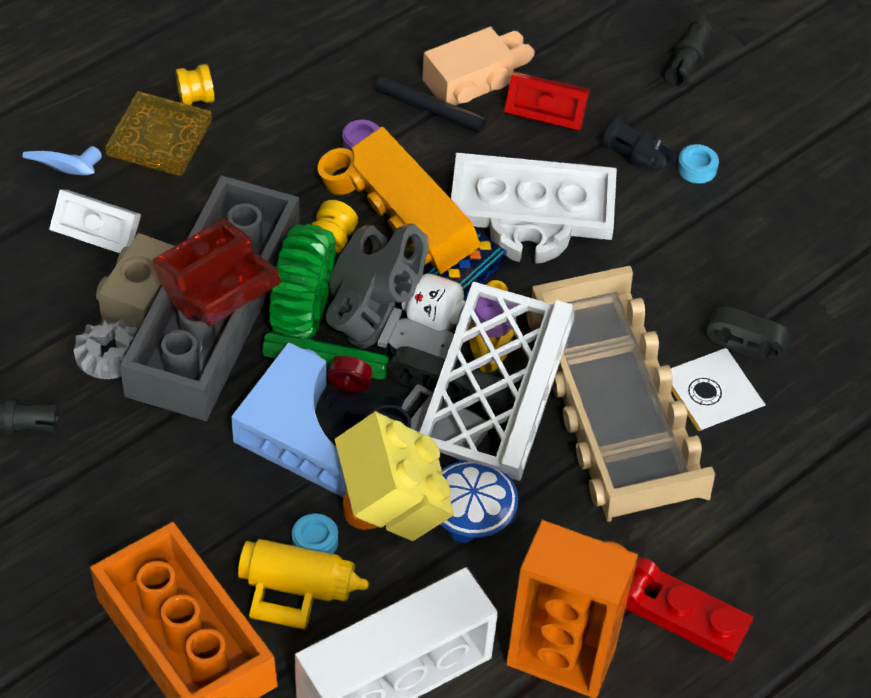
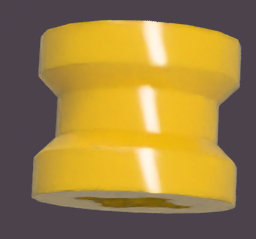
[175,64,214,108]

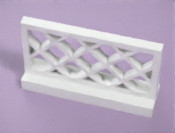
[420,282,574,481]

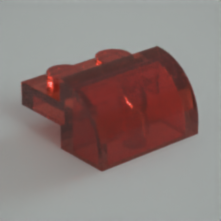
[152,218,281,327]

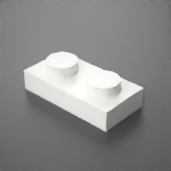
[49,189,141,253]

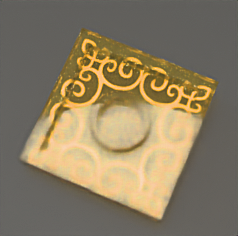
[106,91,212,176]

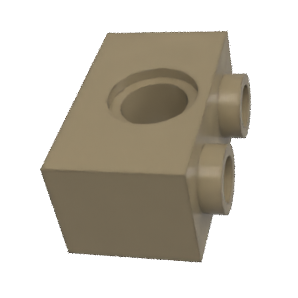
[96,233,182,331]

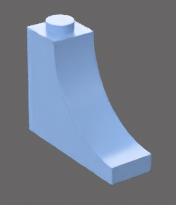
[231,342,347,498]

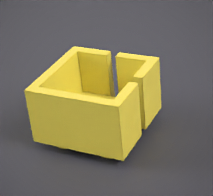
[335,411,454,541]

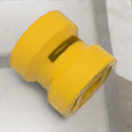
[312,200,358,258]

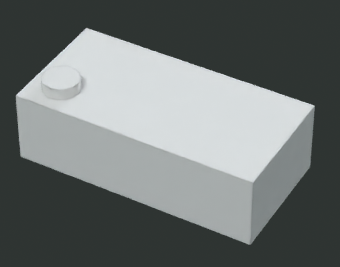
[295,567,497,698]

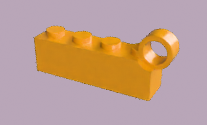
[318,126,481,274]

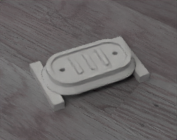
[378,307,454,359]

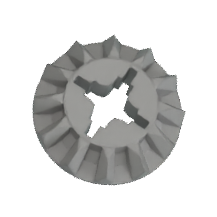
[73,318,138,379]

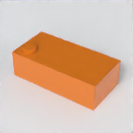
[506,520,638,698]
[90,522,277,698]

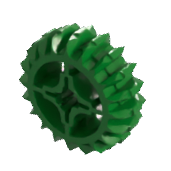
[269,224,336,339]

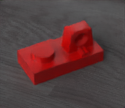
[504,72,590,131]

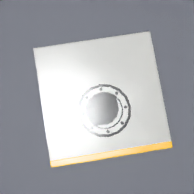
[671,348,765,431]

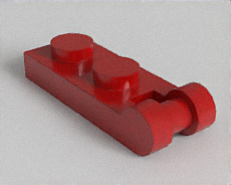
[625,557,754,662]

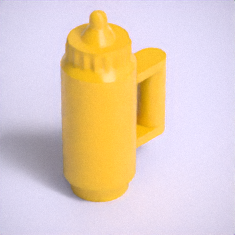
[238,539,369,630]

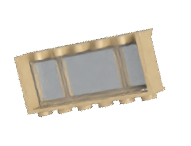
[526,266,715,522]

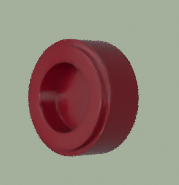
[327,356,373,392]

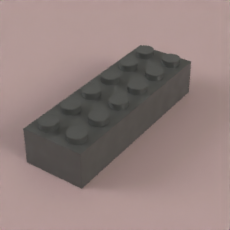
[120,176,300,421]

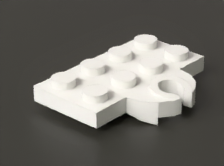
[451,153,617,264]

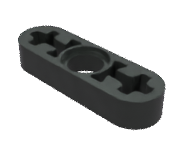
[386,346,512,417]

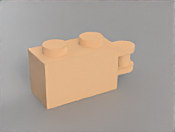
[423,27,534,106]

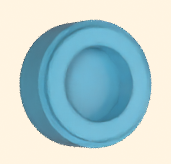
[677,144,719,183]
[292,513,338,554]

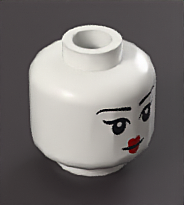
[402,274,466,331]

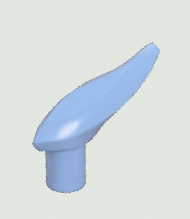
[22,146,102,176]

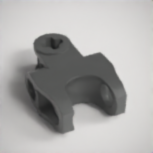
[326,224,429,349]

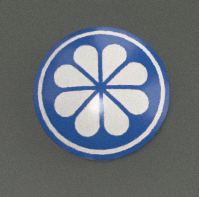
[439,460,518,543]

